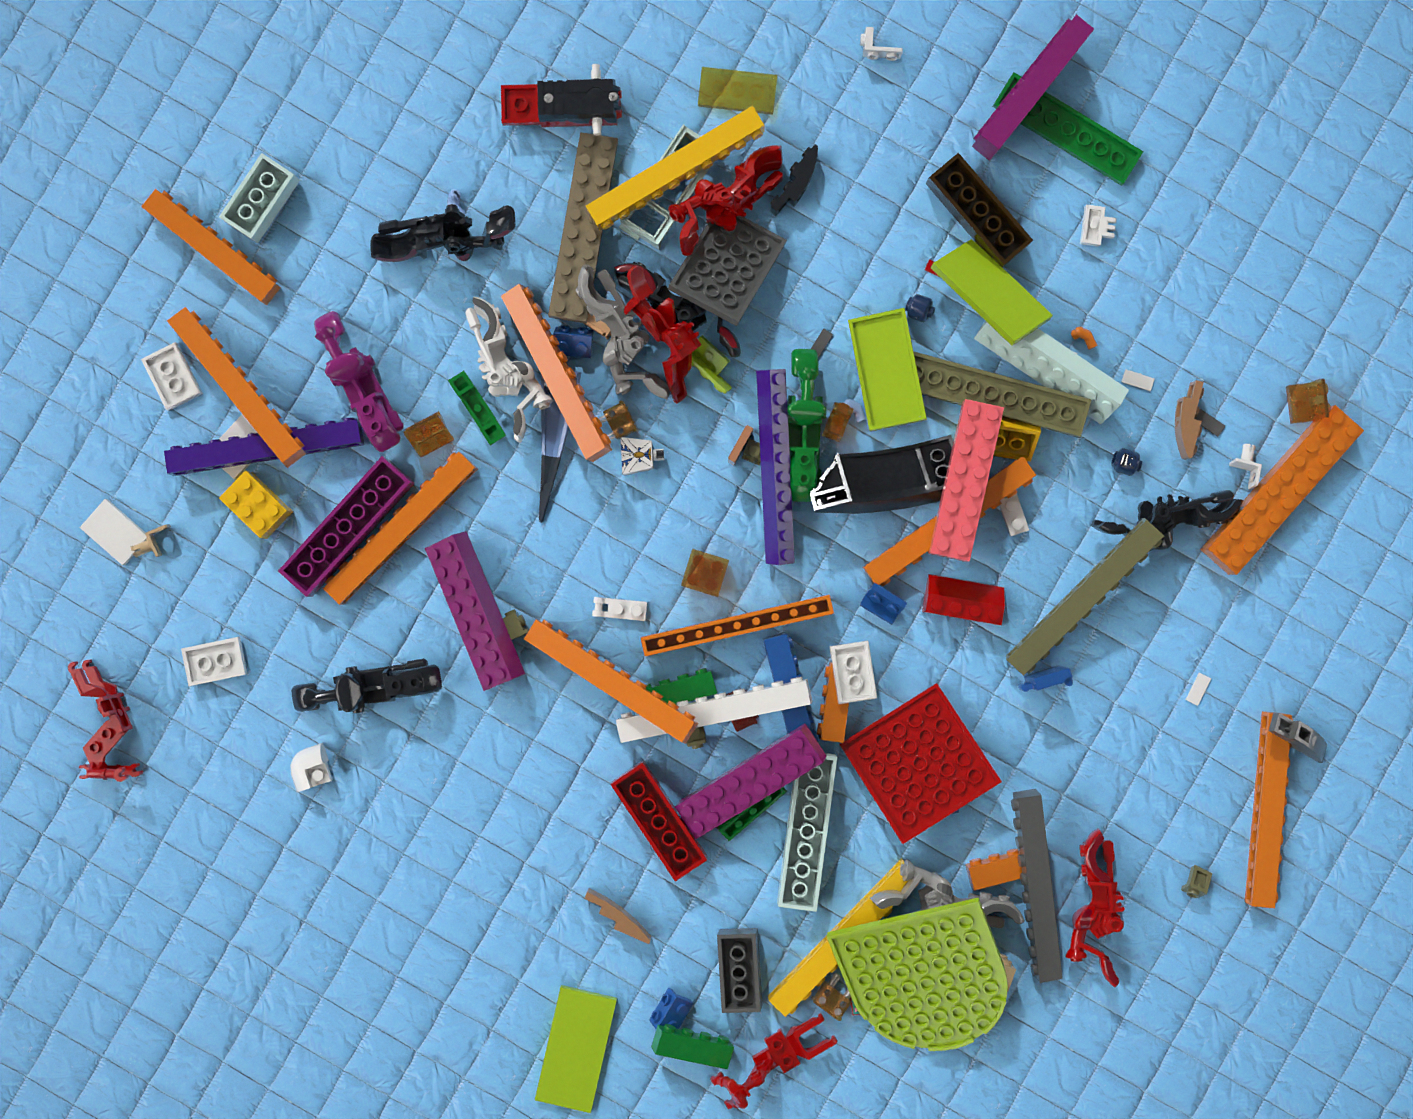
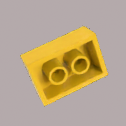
[219,470,294,539]

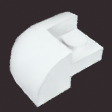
[290,743,333,792]

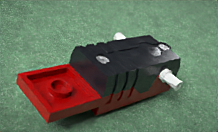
[501,64,622,136]

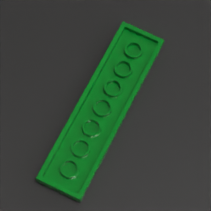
[992,72,1144,186]

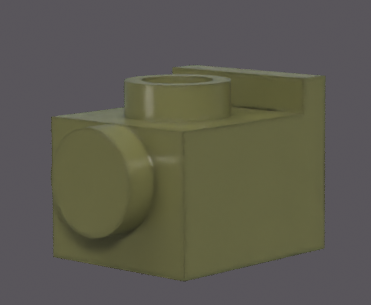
[742,439,761,465]
[503,609,529,640]

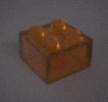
[681,549,729,597]

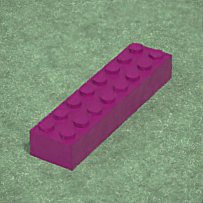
[972,14,1094,161]
[278,456,415,597]
[425,531,525,691]
[675,724,827,839]

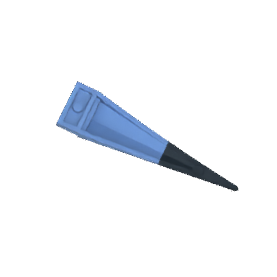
[539,371,581,523]

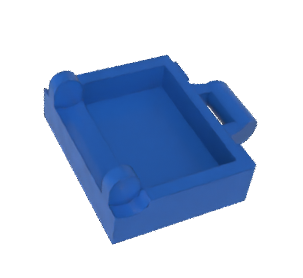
[1018,665,1073,692]

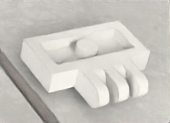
[1080,205,1117,247]

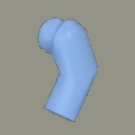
[447,189,466,215]
[841,399,866,422]

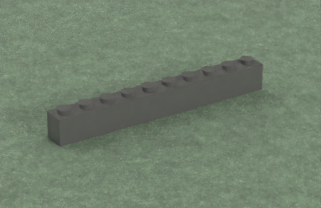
[1011,789,1063,983]

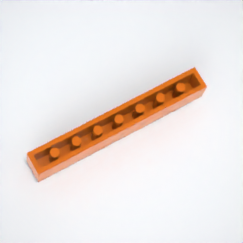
[141,189,281,305]

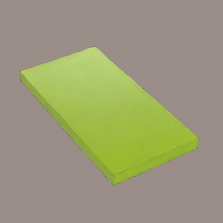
[931,239,1053,346]
[848,308,927,432]
[535,985,617,1113]

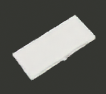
[1121,369,1154,391]
[1185,673,1211,706]

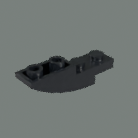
[770,144,818,216]

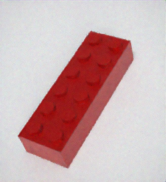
[610,760,707,881]

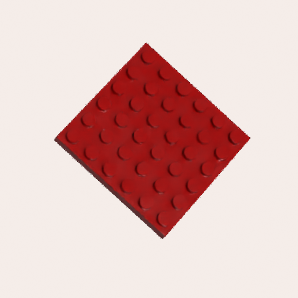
[839,683,1002,844]

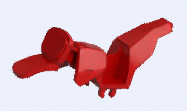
[623,266,701,404]

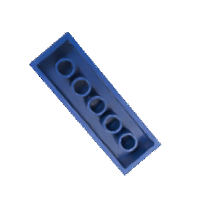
[763,633,819,742]

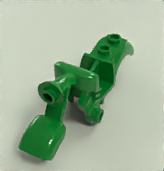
[787,349,826,502]

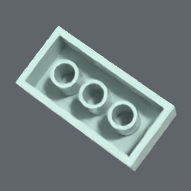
[219,153,300,243]

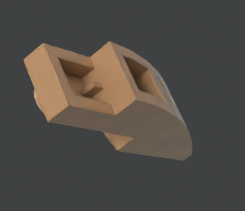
[1175,380,1204,460]

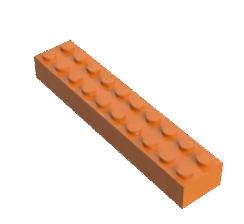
[1200,405,1364,575]

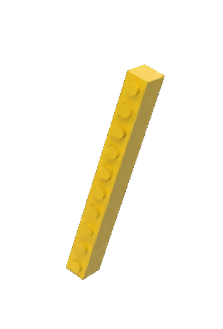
[586,105,765,231]
[768,858,919,1017]

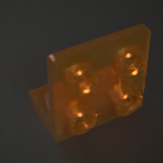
[1286,379,1331,424]

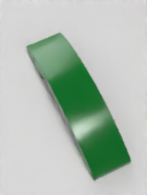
[448,370,506,446]

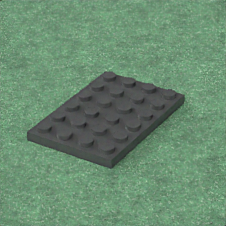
[668,215,787,326]

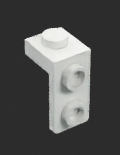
[860,27,903,61]

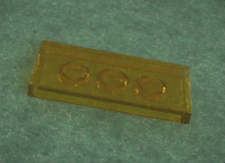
[698,67,777,115]

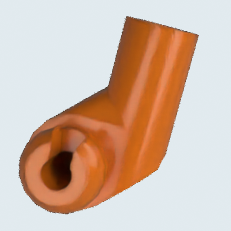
[1071,326,1098,350]

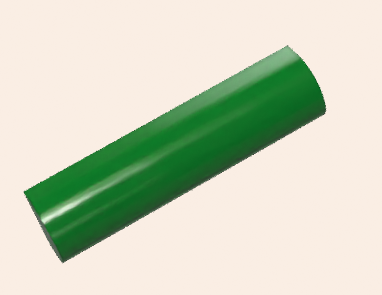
[716,787,787,841]

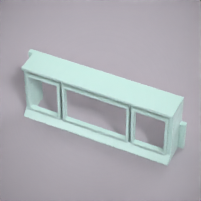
[619,124,714,250]

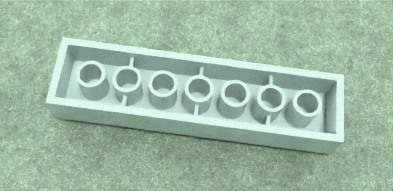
[974,321,1129,424]
[777,753,837,912]

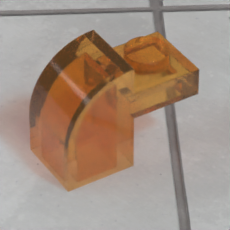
[822,402,854,442]

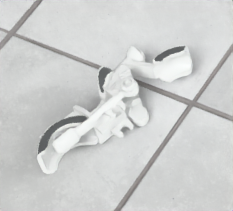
[465,297,554,443]

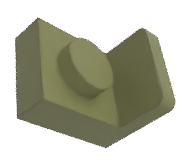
[687,726,706,749]
[1181,865,1213,898]

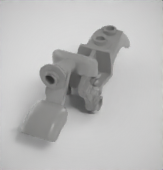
[576,264,670,399]

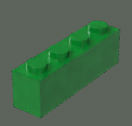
[646,668,717,705]
[651,1024,734,1070]

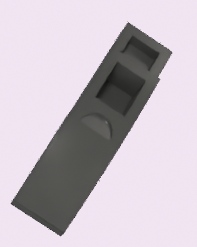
[1268,713,1327,763]

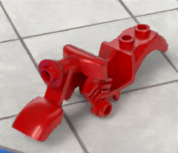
[668,145,783,256]

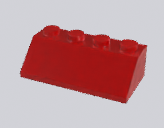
[922,574,1005,626]

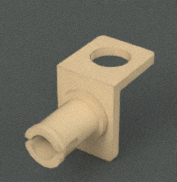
[131,524,171,558]

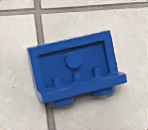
[553,325,594,358]
[649,988,694,1029]

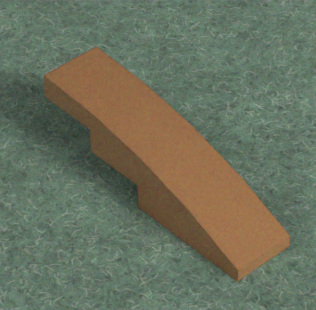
[584,888,651,944]

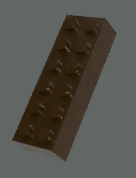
[926,153,1033,268]

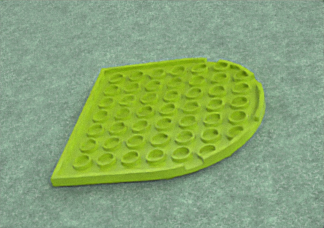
[827,897,1008,1051]

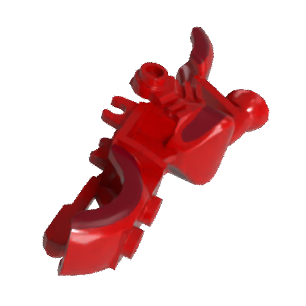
[1065,828,1125,988]

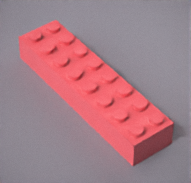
[929,399,1004,562]

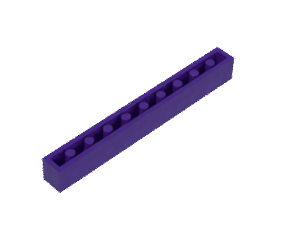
[756,369,795,565]
[164,417,364,476]

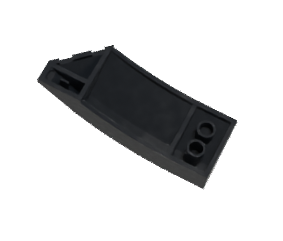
[810,435,953,514]

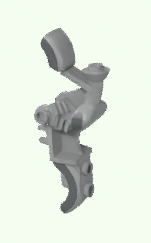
[870,860,1025,928]

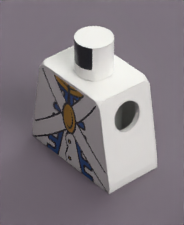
[620,437,664,475]

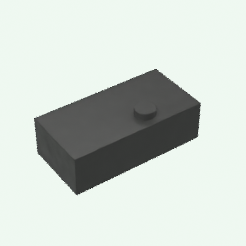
[717,928,763,1013]

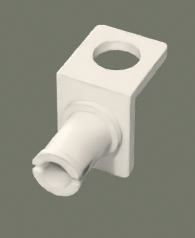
[1229,444,1262,489]

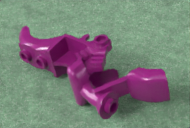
[314,311,404,452]

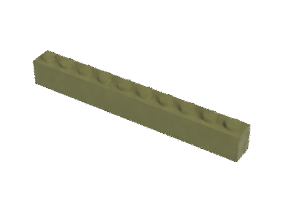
[1005,518,1164,676]

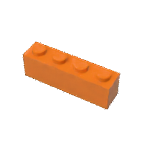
[817,662,849,743]
[965,849,1022,891]

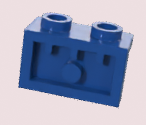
[860,583,907,625]

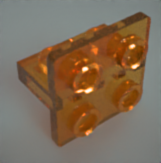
[404,411,454,457]

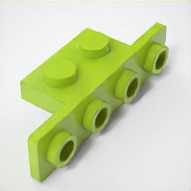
[692,335,732,394]

